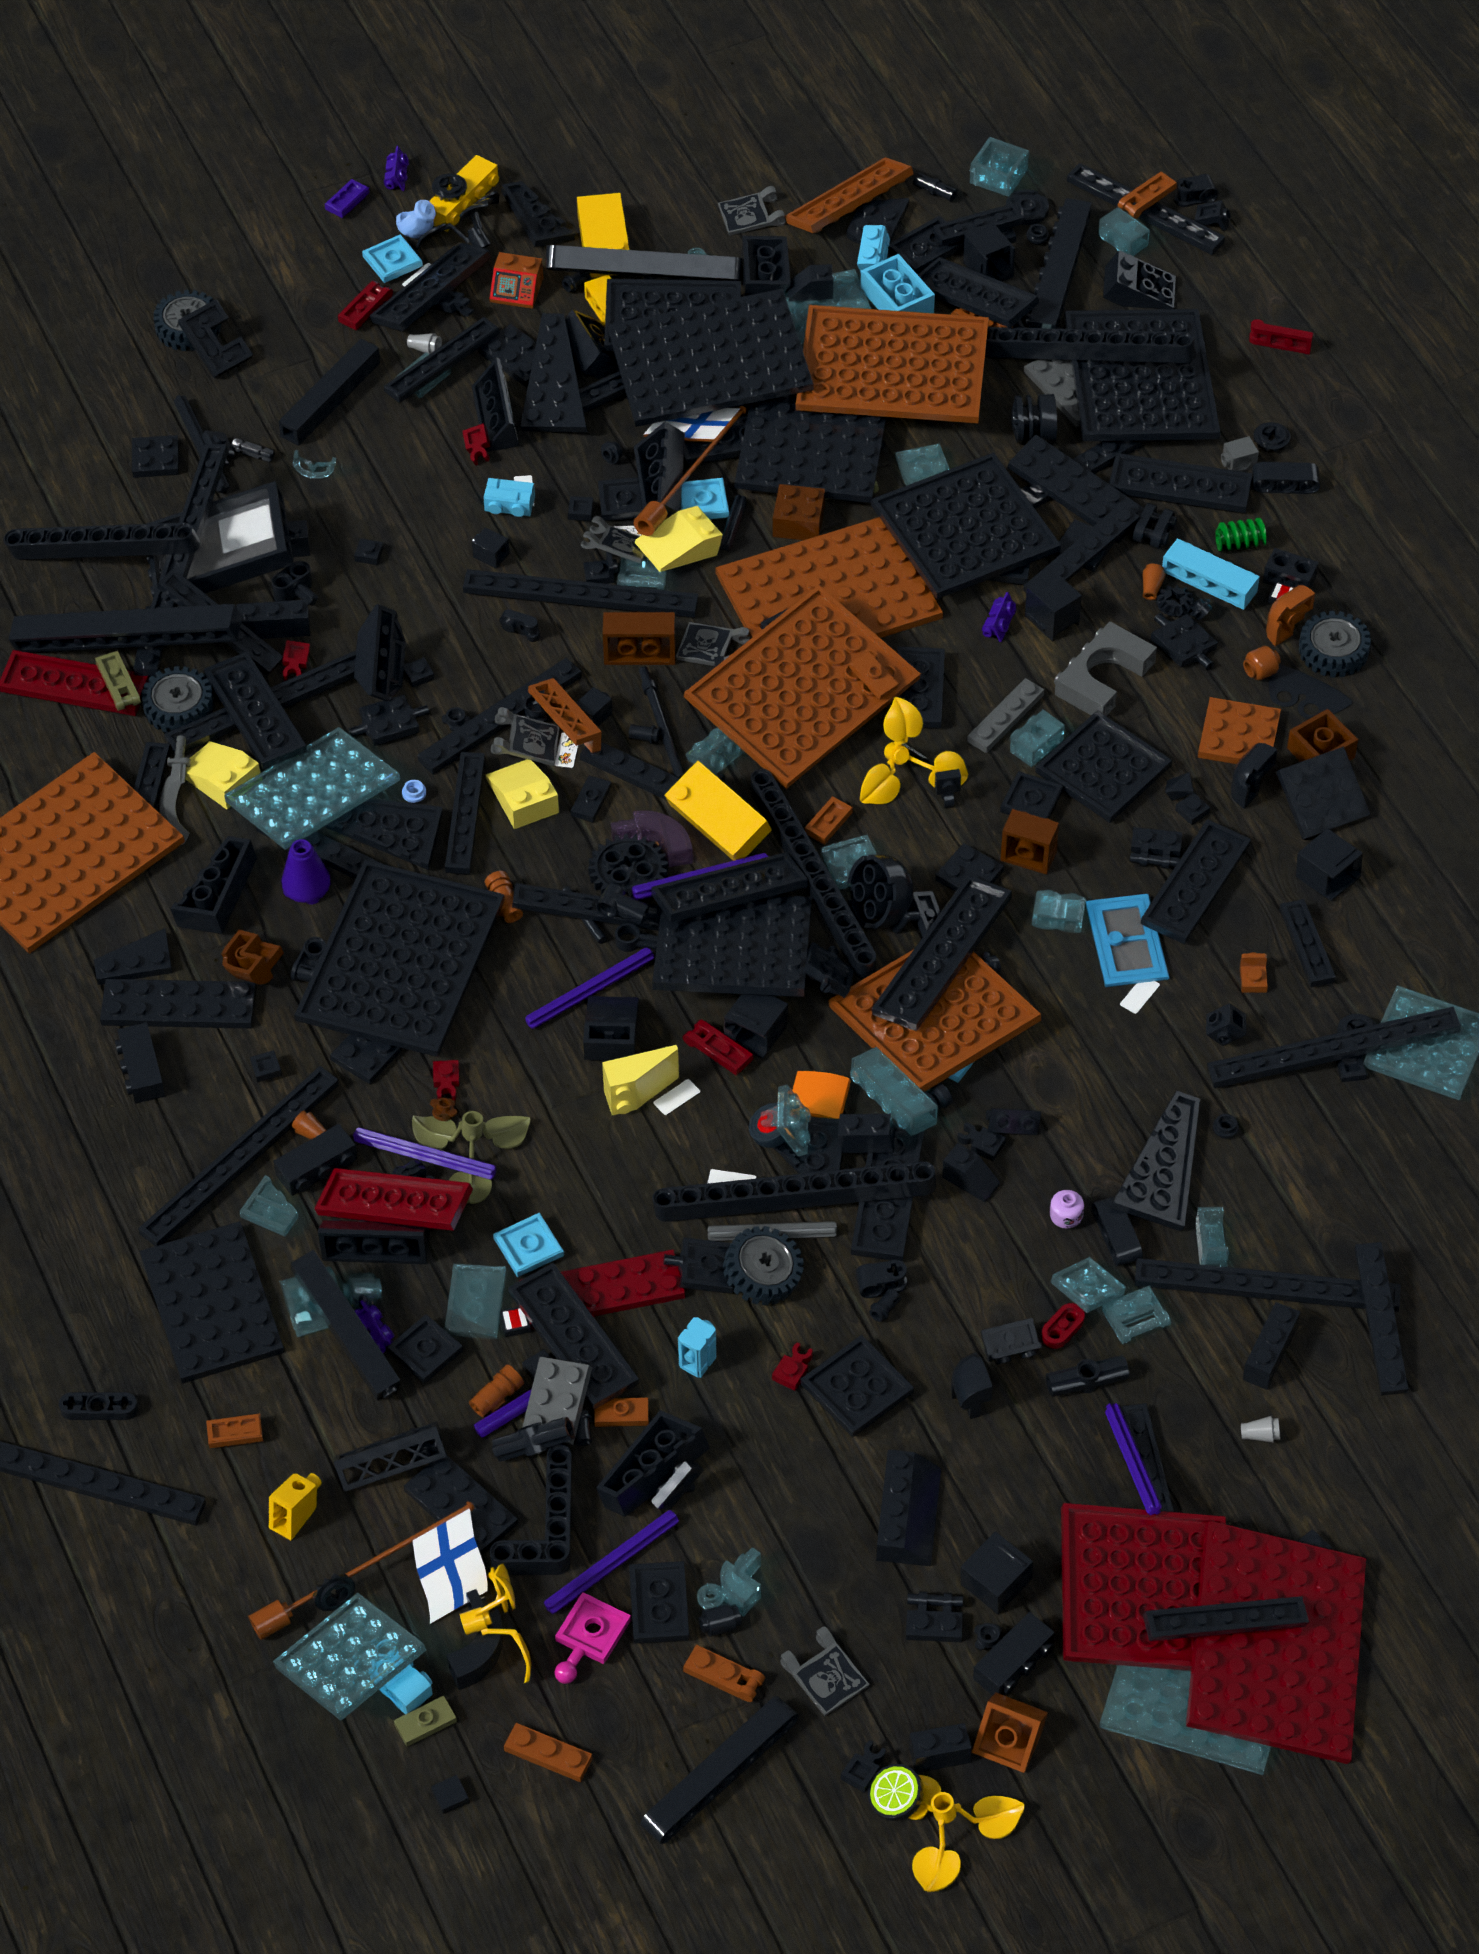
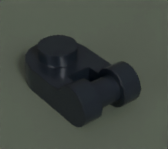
[499,609,540,642]

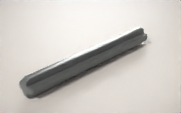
[707,1221,837,1241]

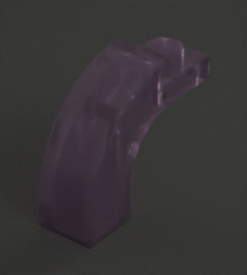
[611,810,693,867]

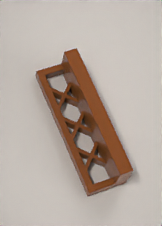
[528,678,602,753]

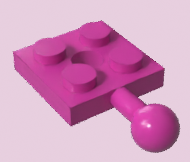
[555,1592,631,1684]

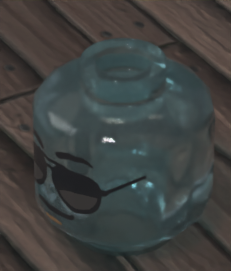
[343,1272,382,1307]

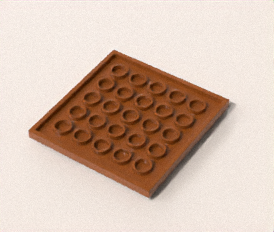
[829,949,1041,1094]

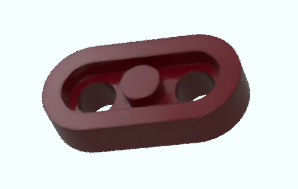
[1042,1303,1085,1349]

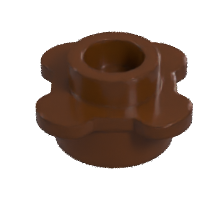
[430,1098,457,1121]

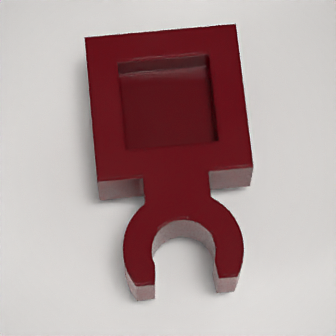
[463,423,490,466]
[282,640,310,681]
[433,1060,459,1101]
[772,1342,813,1391]

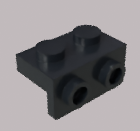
[980,1318,1043,1365]

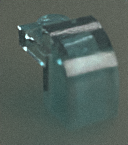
[720,1547,761,1617]

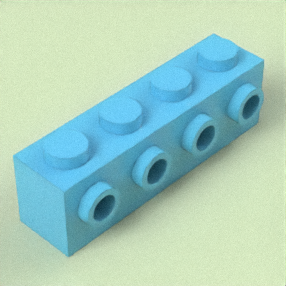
[1162,538,1259,610]

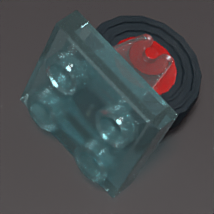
[749,1085,811,1156]

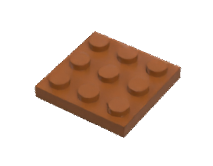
[1198,697,1281,764]

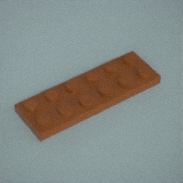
[785,157,913,233]

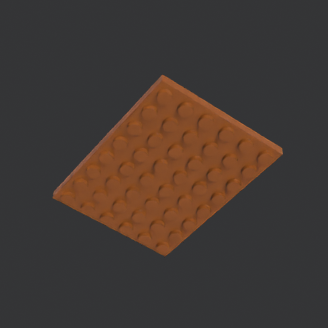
[796,305,989,423]
[716,517,943,639]
[684,585,921,789]
[0,752,185,954]

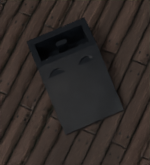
[1103,250,1176,309]
[583,996,639,1061]

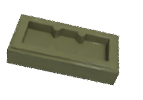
[393,1696,457,1747]

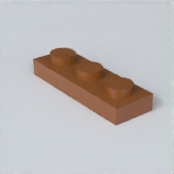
[504,1723,593,1783]

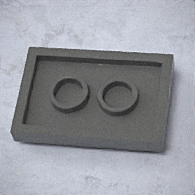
[522,1357,592,1445]

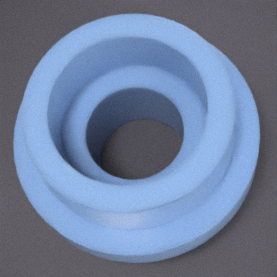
[402,780,426,803]

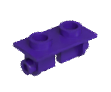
[384,146,409,191]
[982,592,1016,642]
[355,1300,395,1353]

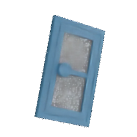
[1086,894,1169,987]

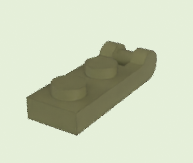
[95,651,141,711]

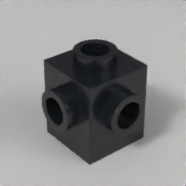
[1206,1003,1246,1046]

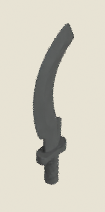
[159,736,191,845]

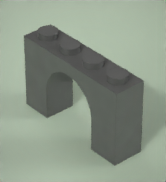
[1054,621,1157,716]

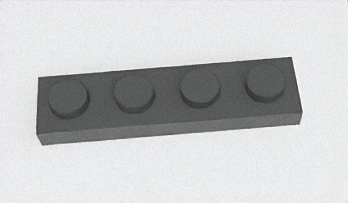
[967,678,1044,753]

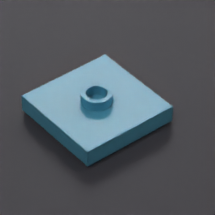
[362,234,423,283]
[681,478,729,519]
[493,1213,564,1277]

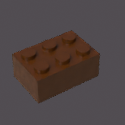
[603,612,676,665]

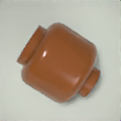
[1243,646,1281,680]

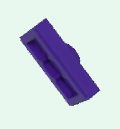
[325,179,369,218]

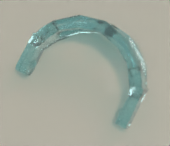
[293,450,336,479]

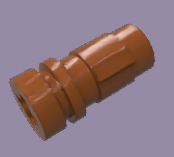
[485,871,523,923]
[469,1364,524,1417]

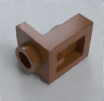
[1240,952,1268,993]

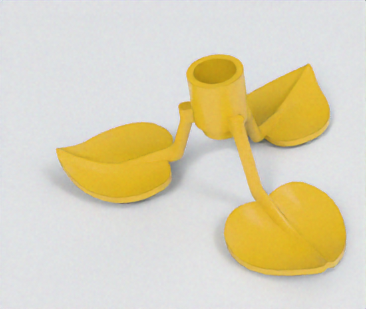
[860,697,968,804]
[460,1564,531,1683]
[909,1775,1025,1892]

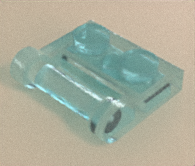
[617,555,667,590]
[1102,1286,1171,1344]

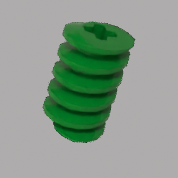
[1215,518,1266,552]

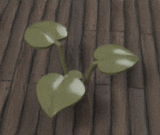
[412,1111,530,1204]

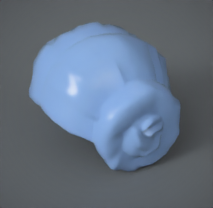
[396,200,436,239]

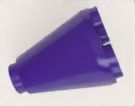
[281,839,331,905]

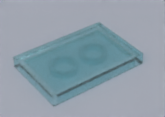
[444,1264,506,1339]

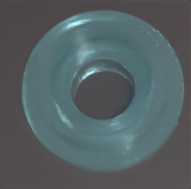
[697,1584,725,1609]

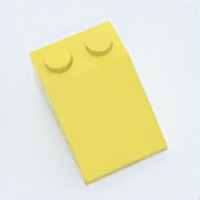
[635,506,723,572]
[185,741,261,810]
[485,759,559,829]
[602,1045,679,1115]

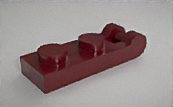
[338,281,393,330]
[1249,319,1313,355]
[683,1019,753,1076]

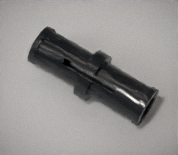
[913,172,958,202]

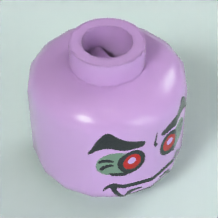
[1050,1190,1084,1229]

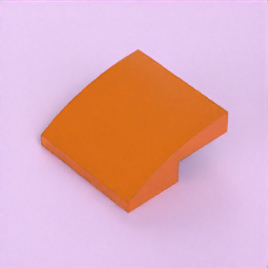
[787,1071,851,1119]

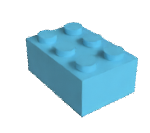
[861,254,935,313]

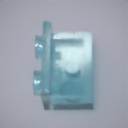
[685,728,744,774]

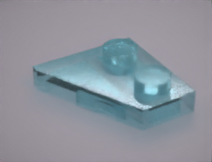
[240,1175,298,1237]

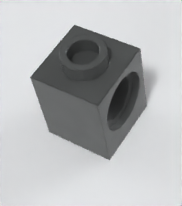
[1221,436,1259,472]

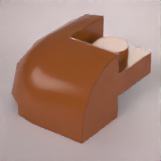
[1266,585,1315,646]

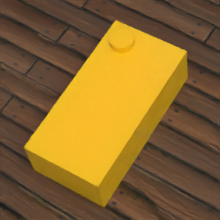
[577,193,629,278]
[664,761,772,861]

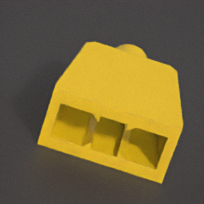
[269,1473,322,1541]

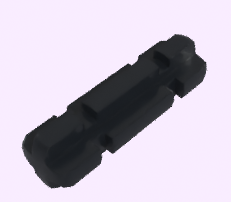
[231,438,275,462]

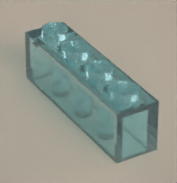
[850,1047,938,1136]

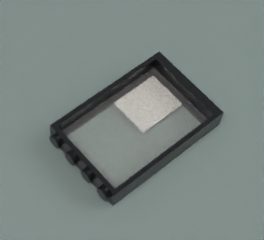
[146,481,294,598]

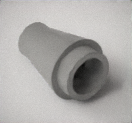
[407,333,442,355]
[1241,1416,1280,1443]

